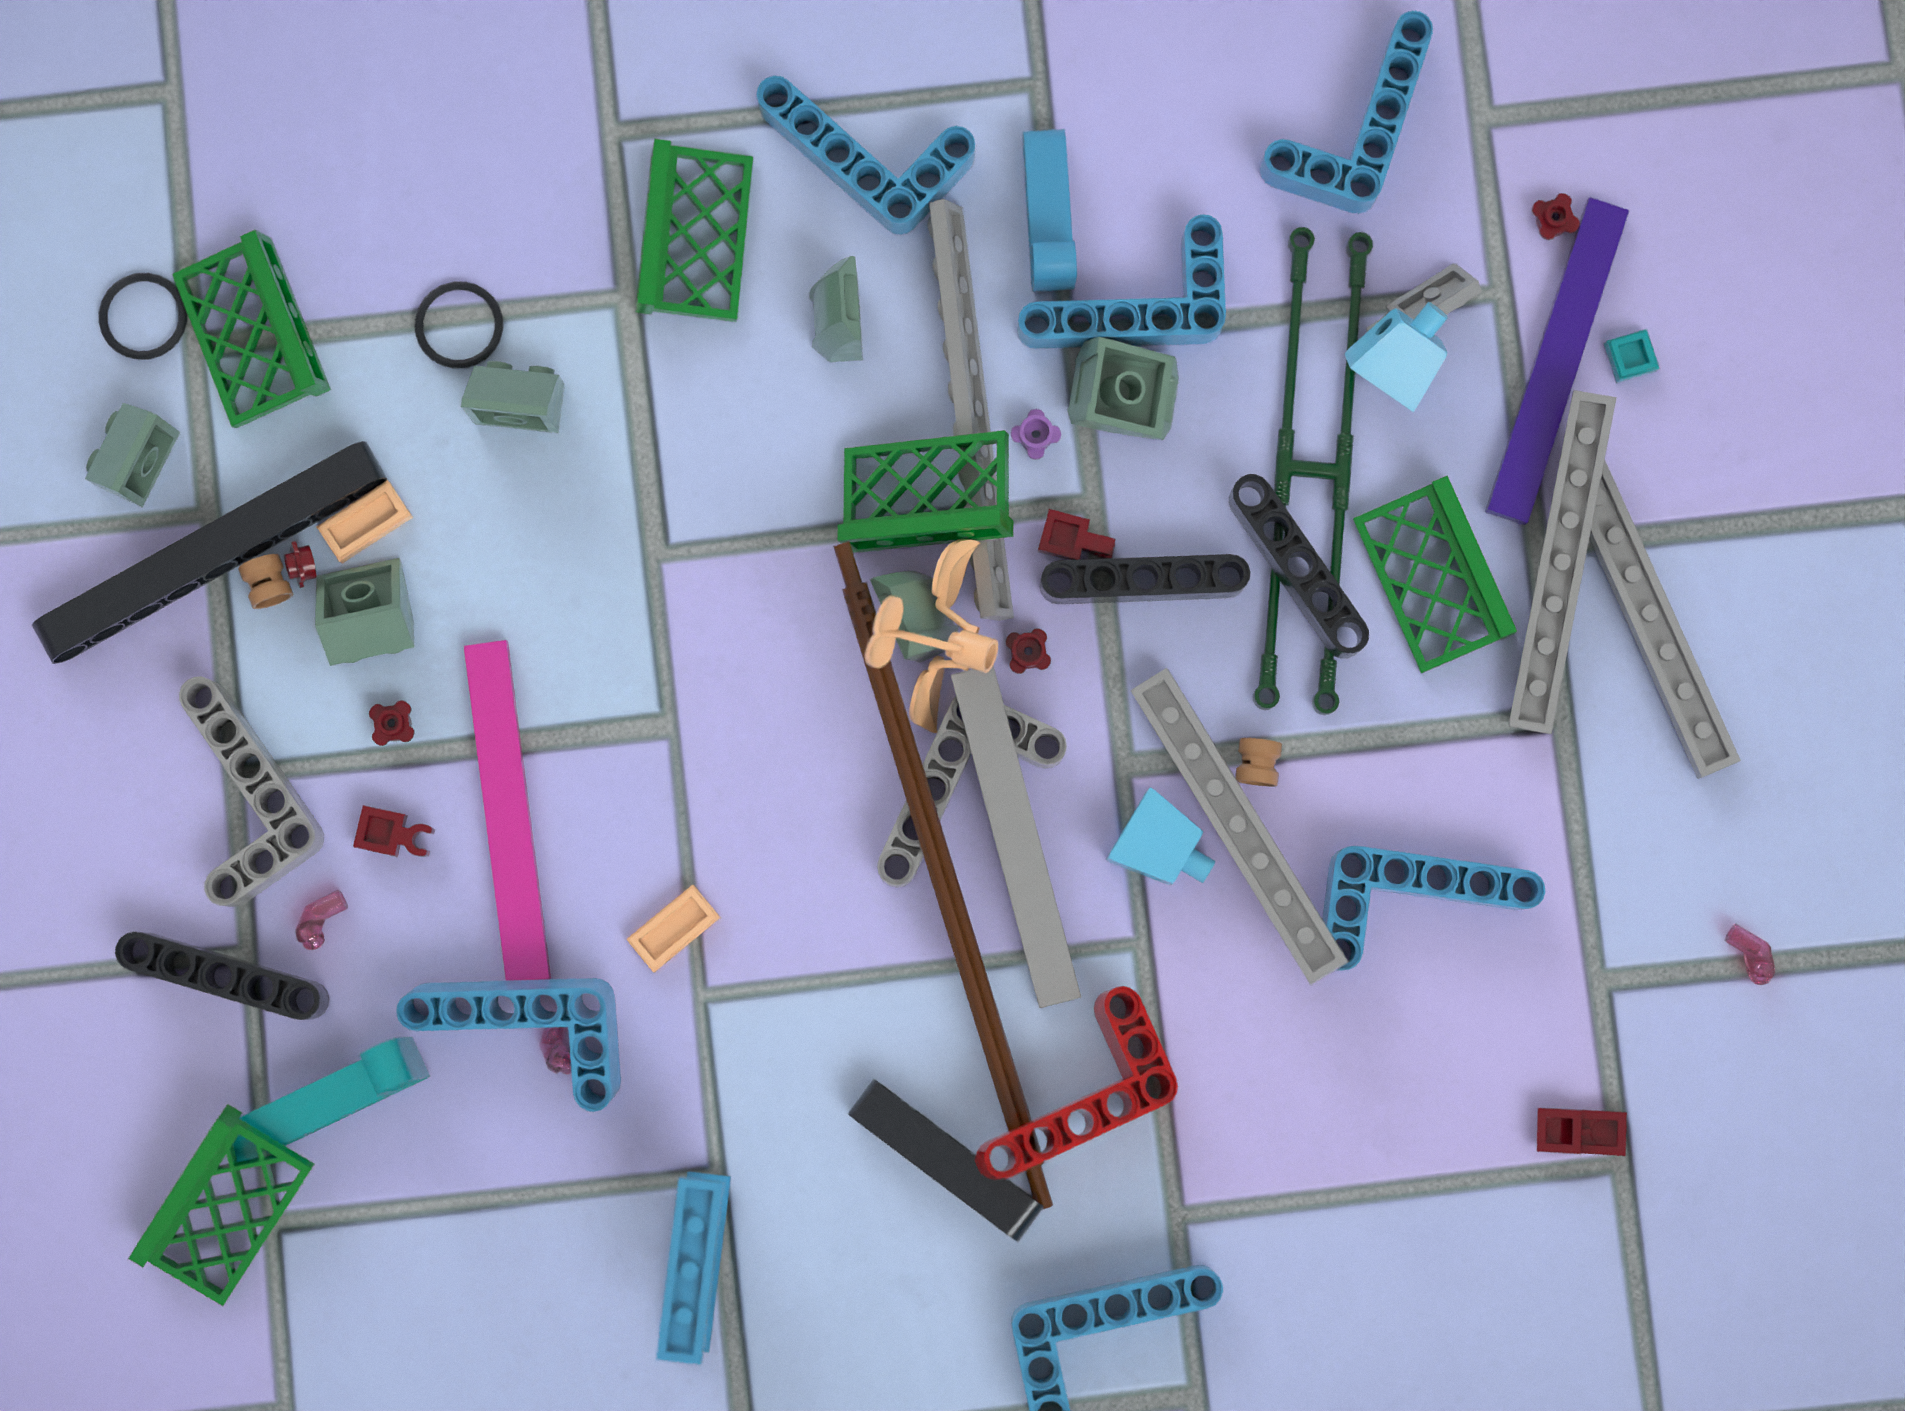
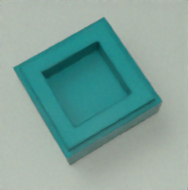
[1604,329,1660,383]

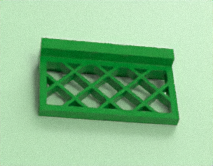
[635,138,753,322]
[172,230,331,429]
[837,430,1014,553]
[1353,475,1517,674]
[128,1104,315,1306]

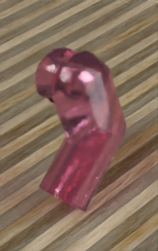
[295,890,348,950]
[1724,924,1775,985]
[539,1010,571,1075]

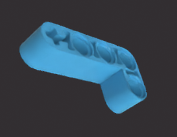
[1023,129,1077,292]

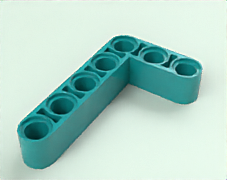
[233,1037,430,1162]

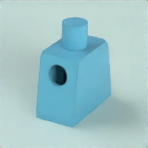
[1345,302,1448,412]
[1106,788,1216,885]

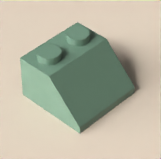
[461,361,564,433]
[85,403,180,508]
[315,558,414,666]

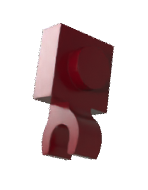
[1038,509,1116,560]

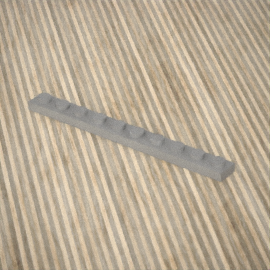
[928,199,1014,621]

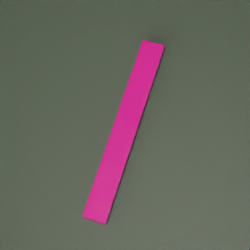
[464,640,551,981]

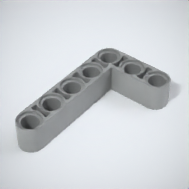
[179,677,324,907]
[877,696,1067,888]

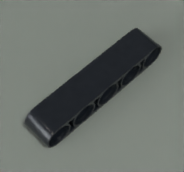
[1229,474,1369,659]
[1039,554,1251,604]
[115,932,329,1020]
[848,1079,1044,1242]

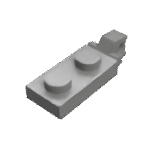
[1366,263,1482,332]

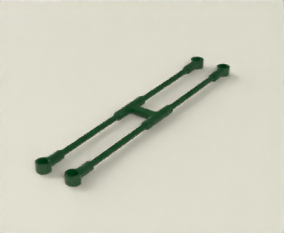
[1253,227,1373,715]

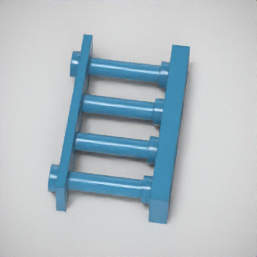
[656,1171,731,1365]

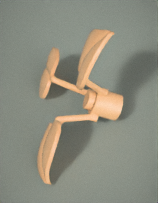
[865,539,998,733]

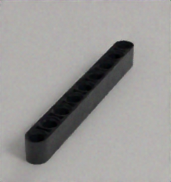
[32,441,387,664]

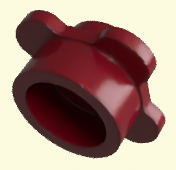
[1531,193,1580,240]
[284,541,317,588]
[1006,628,1051,674]
[369,700,415,746]

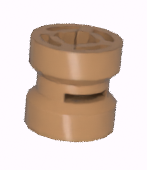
[238,554,294,609]
[1235,738,1282,787]

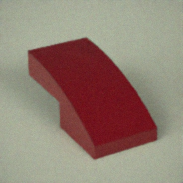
[1537,1108,1627,1156]

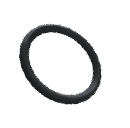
[99,273,187,360]
[415,282,503,368]

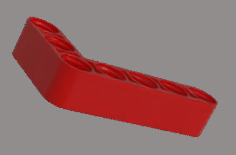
[975,986,1178,1179]

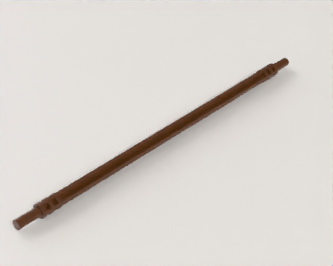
[833,541,1053,1210]

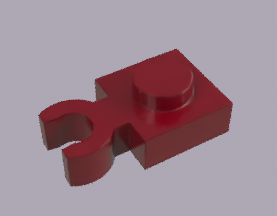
[353,805,435,857]

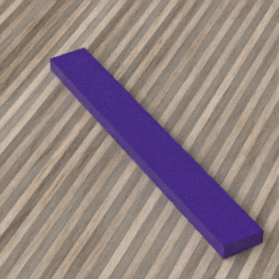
[1485,197,1630,525]

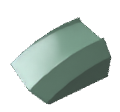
[809,256,863,362]
[1067,337,1179,440]
[870,571,959,663]

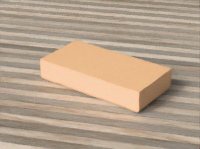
[316,480,413,564]
[626,885,721,973]

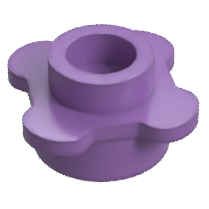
[1011,409,1061,460]

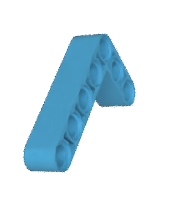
[1260,10,1433,214]
[757,76,976,235]
[1017,214,1226,349]
[1322,846,1546,971]
[396,978,621,1112]
[1011,1265,1223,1411]

